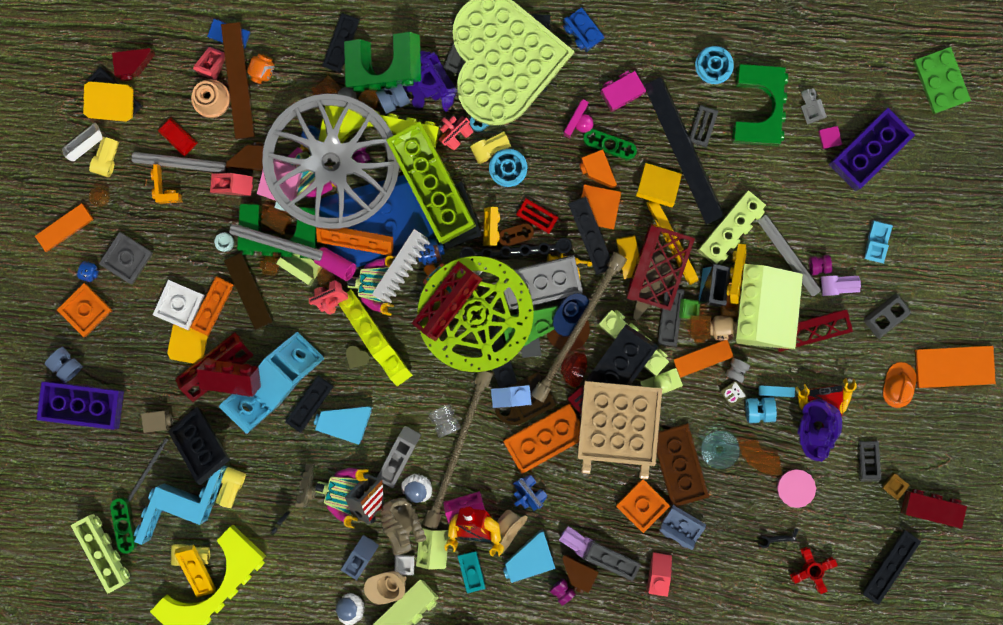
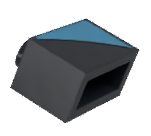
[698,264,731,307]

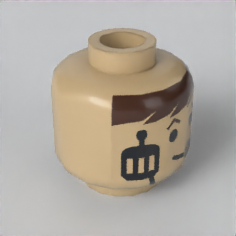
[710,315,738,340]

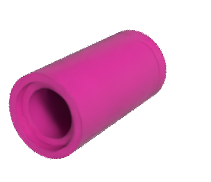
[314,247,356,281]

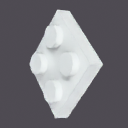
[153,280,205,330]

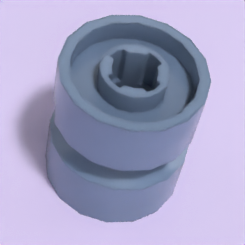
[376,84,410,114]
[45,347,82,383]

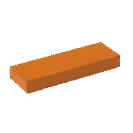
[35,203,94,252]
[190,276,234,336]
[673,340,734,378]

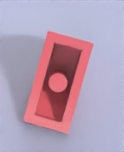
[210,173,253,196]
[646,552,672,597]

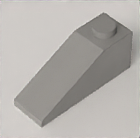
[377,426,421,488]

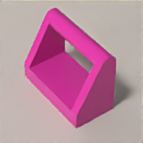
[443,491,486,523]

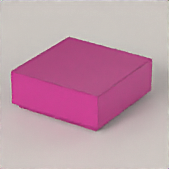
[818,126,842,150]

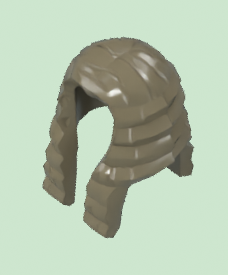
[381,498,426,555]

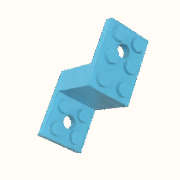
[219,332,324,434]
[134,465,227,545]

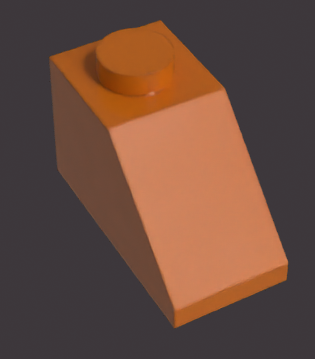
[579,150,617,188]

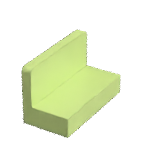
[276,254,322,286]
[416,528,449,570]

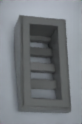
[859,441,881,482]

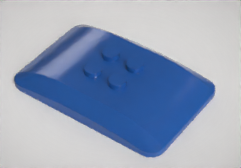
[319,175,440,268]

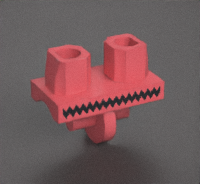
[438,116,474,150]
[309,280,348,315]

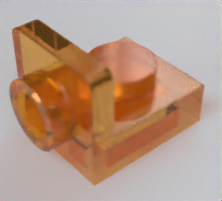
[311,75,341,96]
[689,316,711,343]

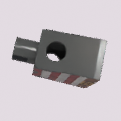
[345,474,384,524]

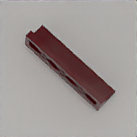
[411,261,483,341]
[777,309,853,352]
[175,332,254,402]

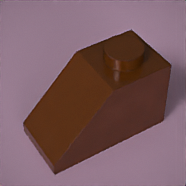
[226,142,264,171]
[561,553,599,594]

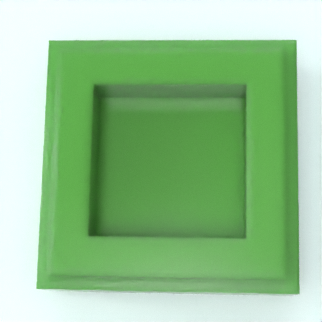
[679,299,700,320]

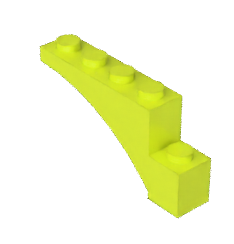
[338,289,413,386]

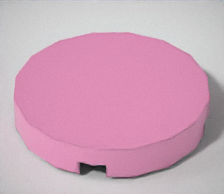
[777,469,816,508]

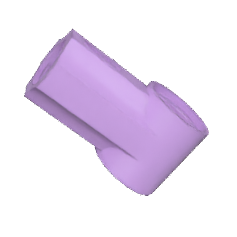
[821,276,861,296]
[559,526,593,562]

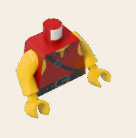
[795,378,857,428]
[444,506,504,557]

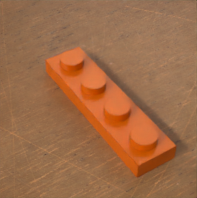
[316,227,393,256]

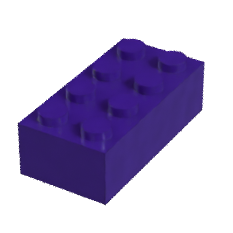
[828,108,915,191]
[36,381,124,430]

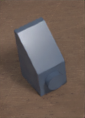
[341,535,379,580]

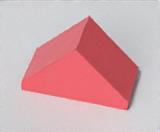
[193,47,225,80]

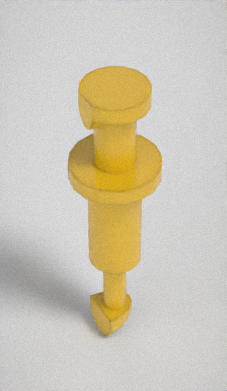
[547,253,592,267]

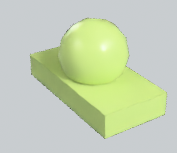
[640,368,683,394]

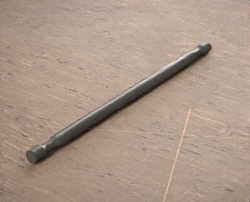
[117,438,169,518]

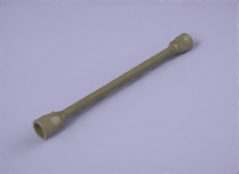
[531,252,627,403]
[423,371,493,529]

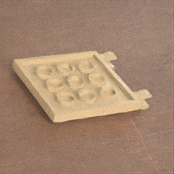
[577,381,662,479]

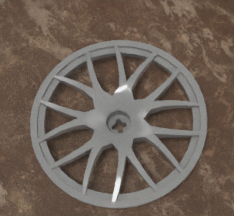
[262,94,399,229]

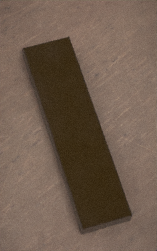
[224,253,274,330]

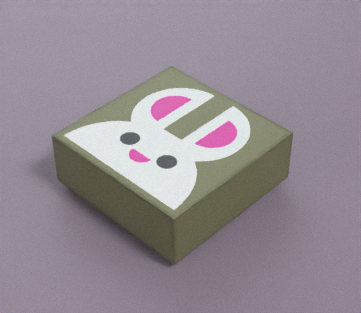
[719,381,747,407]

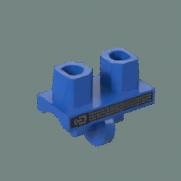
[513,475,548,511]

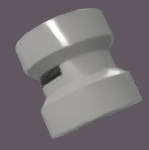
[725,358,750,383]

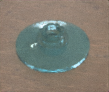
[701,431,740,469]

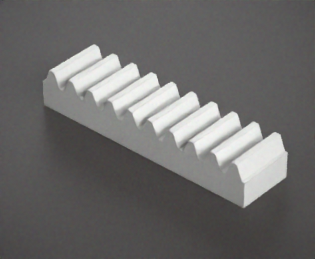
[372,229,430,303]

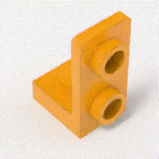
[151,164,183,204]

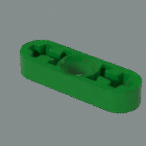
[583,129,637,160]
[110,497,137,554]

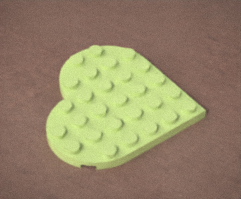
[453,0,574,126]

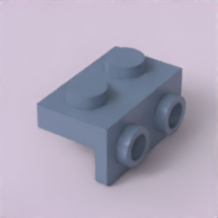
[659,505,706,550]

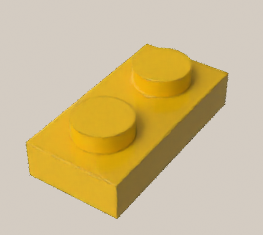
[483,207,500,247]

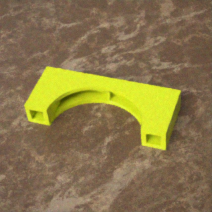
[318,106,440,149]
[150,525,266,625]

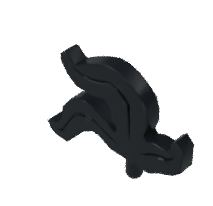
[270,510,291,536]

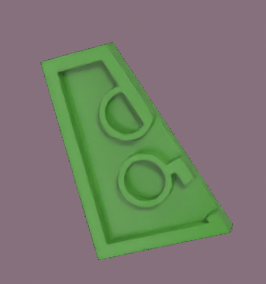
[501,306,558,346]

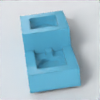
[864,220,893,264]

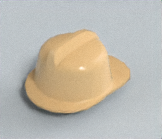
[497,510,528,552]
[364,571,407,605]

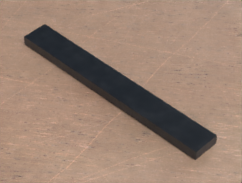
[644,77,724,224]

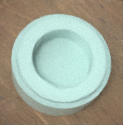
[214,232,235,252]

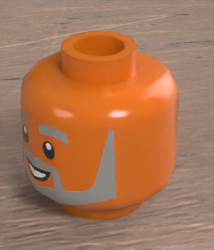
[247,54,275,84]

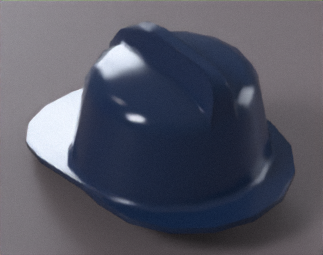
[553,293,589,336]

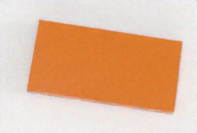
[915,346,996,388]
[503,403,580,474]

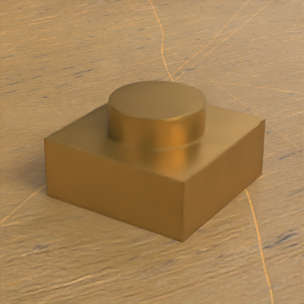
[881,473,910,500]

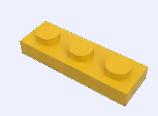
[727,244,747,304]
[174,544,216,597]

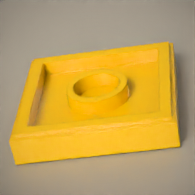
[636,163,682,208]

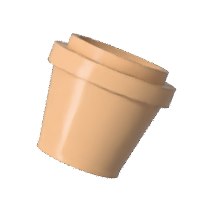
[191,79,230,118]

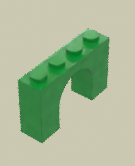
[344,32,421,92]
[732,64,788,146]
[237,204,317,259]

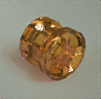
[359,90,379,110]

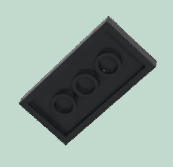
[586,324,658,385]
[168,407,230,485]

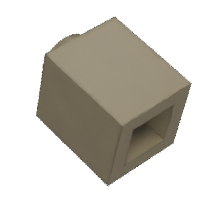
[141,410,173,433]

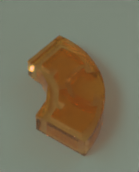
[737,439,782,475]

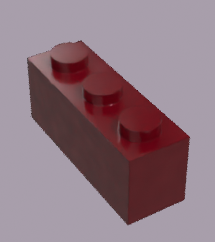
[197,359,261,397]
[900,489,967,529]

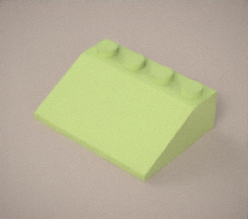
[736,264,803,349]

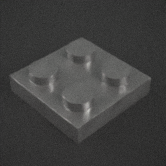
[99,232,153,285]

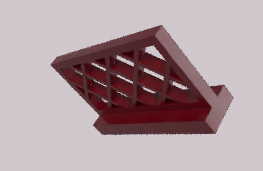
[626,223,695,311]

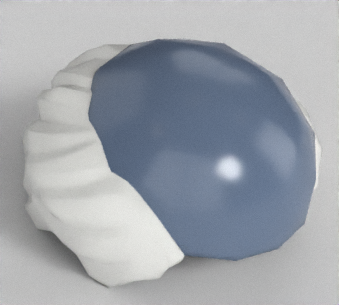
[401,474,432,503]
[336,593,365,625]

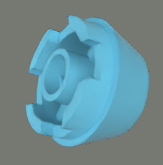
[695,46,734,84]
[489,149,527,187]

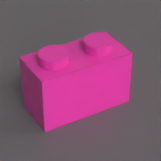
[600,71,646,112]

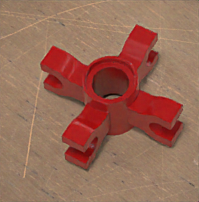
[790,547,838,594]

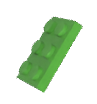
[913,47,971,114]

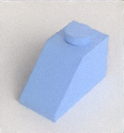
[491,385,531,408]

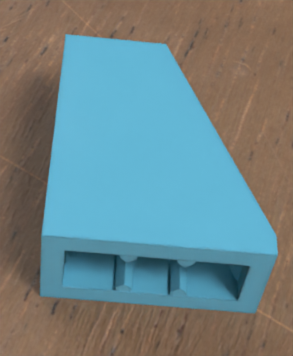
[314,406,373,445]
[503,529,555,583]

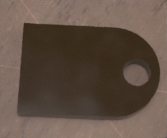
[495,372,556,425]

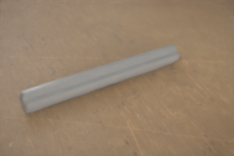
[132,152,227,173]
[758,215,821,296]
[229,224,323,261]

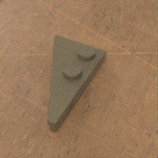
[633,251,679,321]
[295,463,316,508]

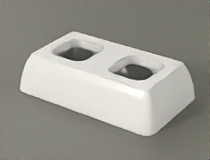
[62,123,103,161]

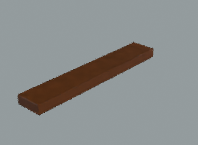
[221,22,255,139]

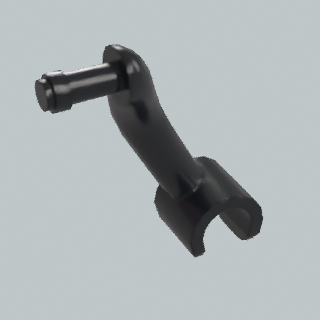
[758,528,798,548]

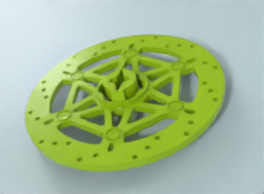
[417,256,534,372]

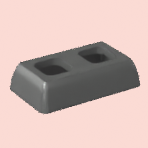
[864,294,911,339]

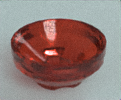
[561,352,587,388]

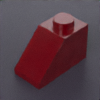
[112,48,155,81]

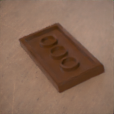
[656,423,709,507]

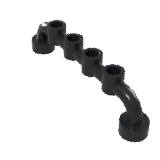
[460,238,572,261]

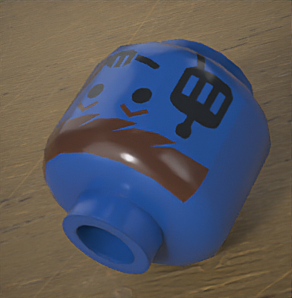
[418,238,445,265]

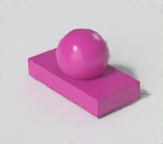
[563,99,594,139]

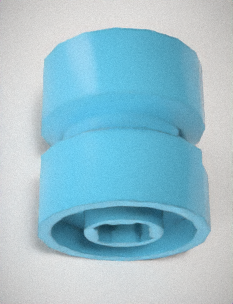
[745,397,777,423]

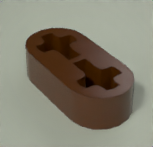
[499,224,534,247]

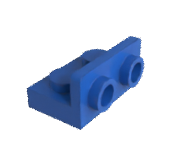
[563,7,605,52]

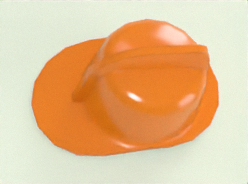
[883,362,916,408]

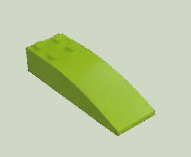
[386,122,476,244]

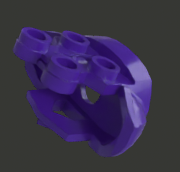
[403,51,458,112]
[797,399,842,462]

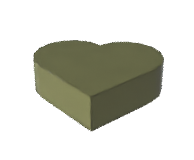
[346,346,370,369]

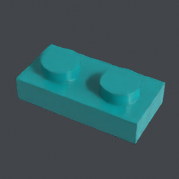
[458,551,486,594]

